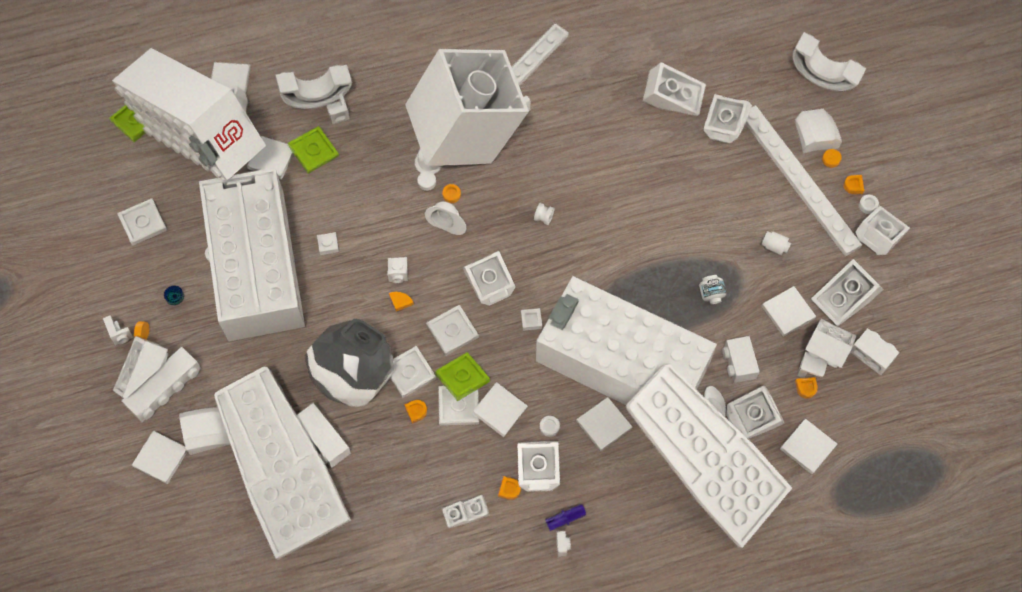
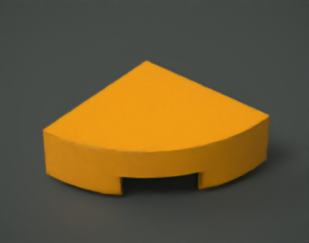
[389,292,414,312]

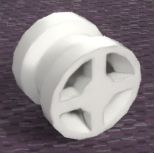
[534,203,554,225]

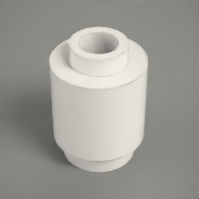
[761,231,791,255]

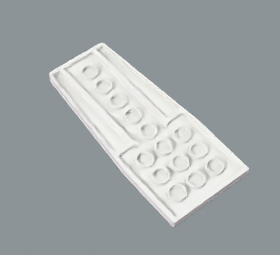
[626,365,792,548]
[214,367,351,560]

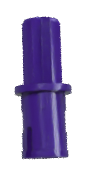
[545,505,586,532]

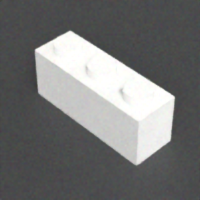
[297,403,351,468]

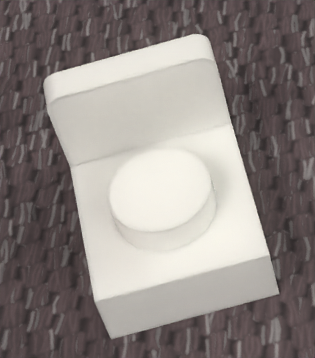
[387,257,408,283]
[103,316,133,345]

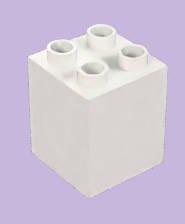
[405,49,529,166]

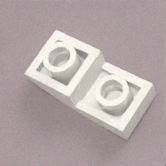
[442,495,490,528]

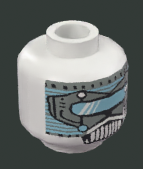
[699,275,726,304]

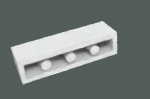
[122,347,201,422]

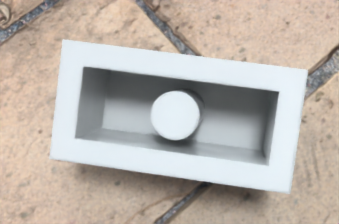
[850,328,900,375]
[722,336,760,383]

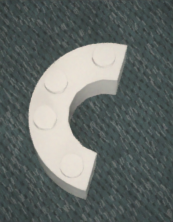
[793,32,866,91]
[275,65,352,109]

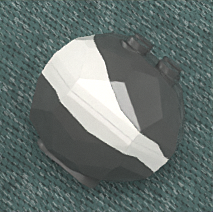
[305,319,394,406]

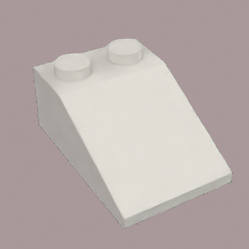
[643,63,706,116]
[811,259,884,326]
[805,319,856,368]
[113,336,168,398]

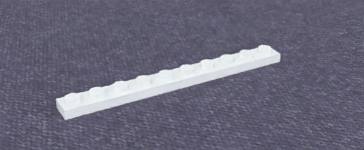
[745,105,862,256]

